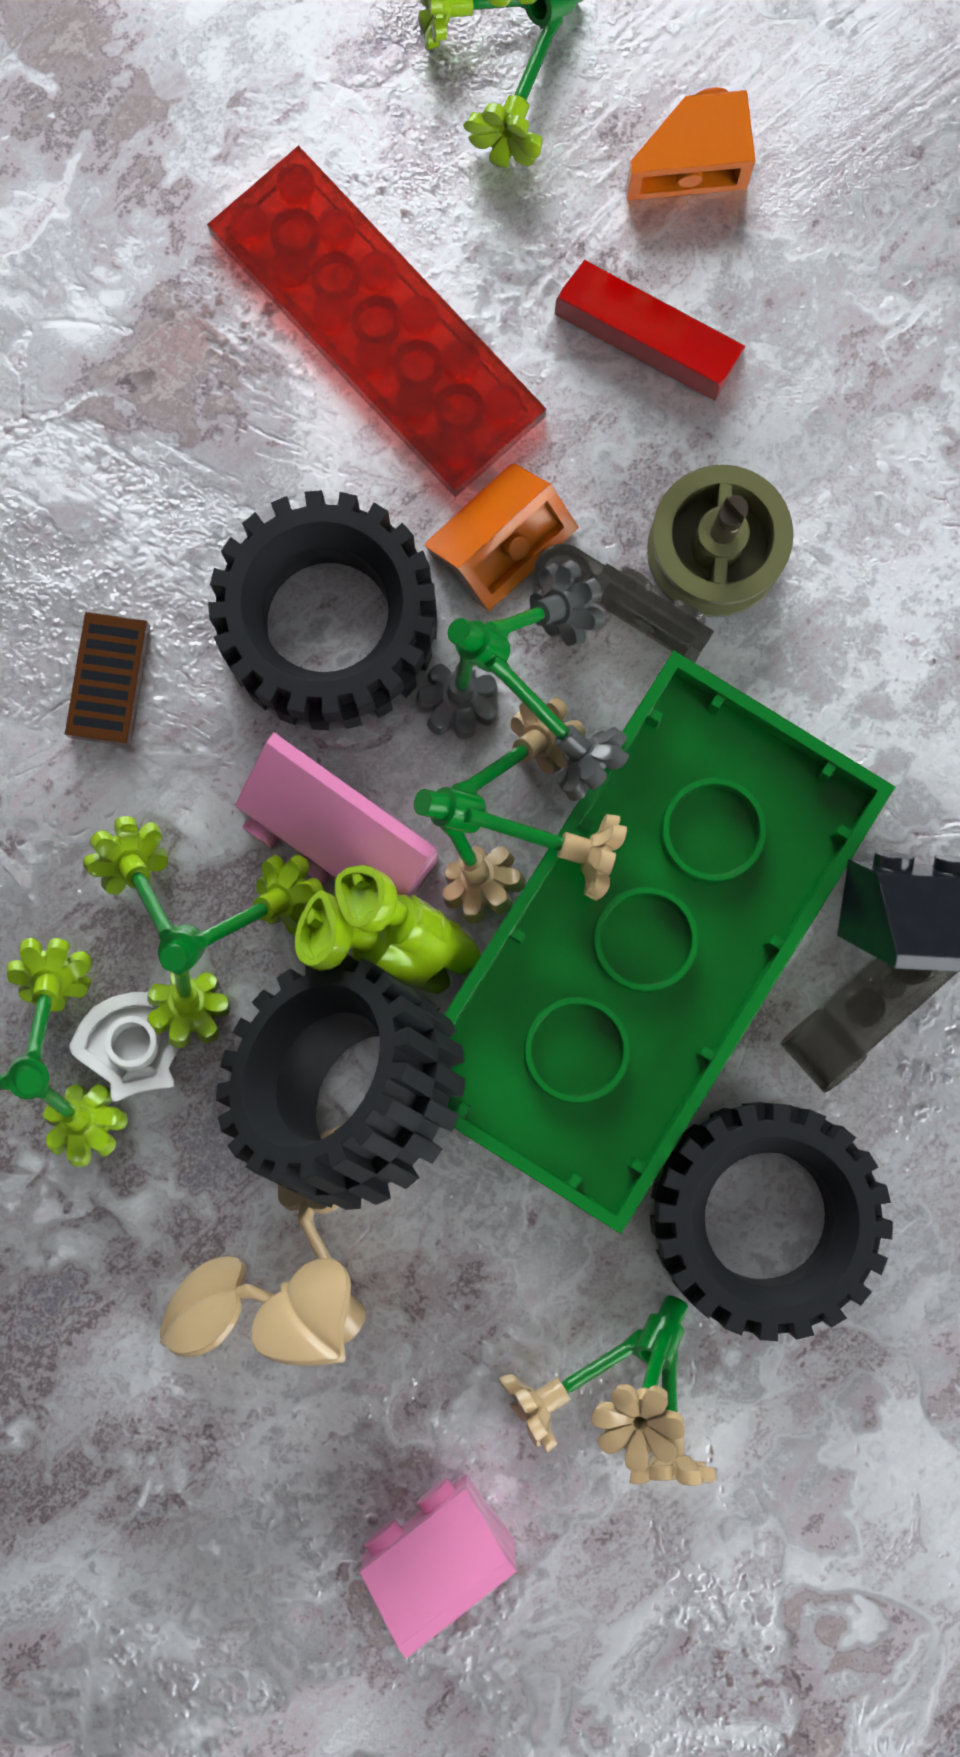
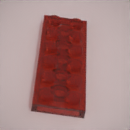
[207,145,547,497]

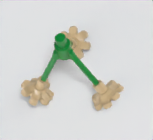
[414,697,627,923]
[498,1295,717,1486]

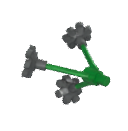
[416,560,629,801]

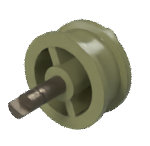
[647,465,793,617]

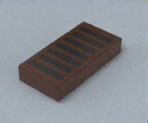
[65,612,151,747]

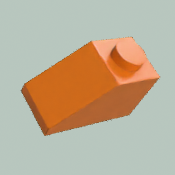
[625,87,756,201]

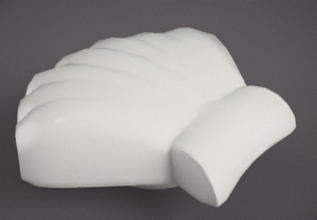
[69,992,179,1102]

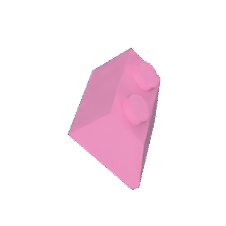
[360,1474,517,1659]

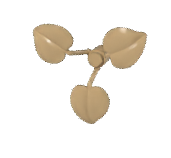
[159,1125,366,1366]

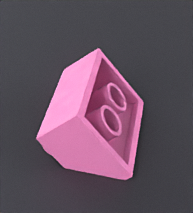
[235,732,438,897]

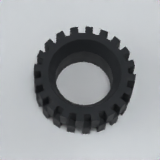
[208,490,438,731]
[216,954,466,1210]
[649,1102,893,1341]

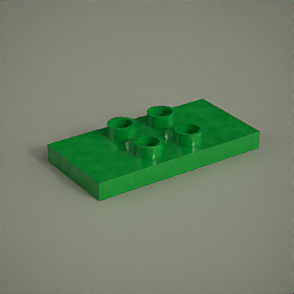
[444,650,895,1234]

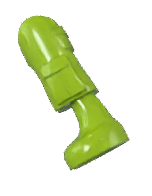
[295,865,481,994]

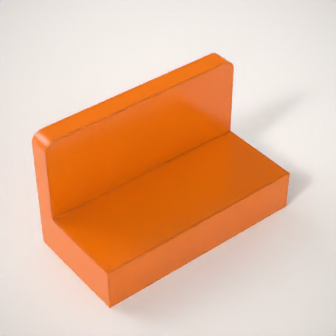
[425,464,579,611]

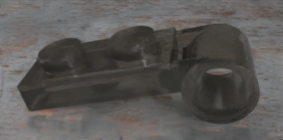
[532,544,714,663]
[780,957,958,1093]

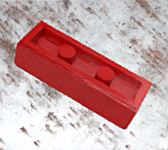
[554,260,745,401]

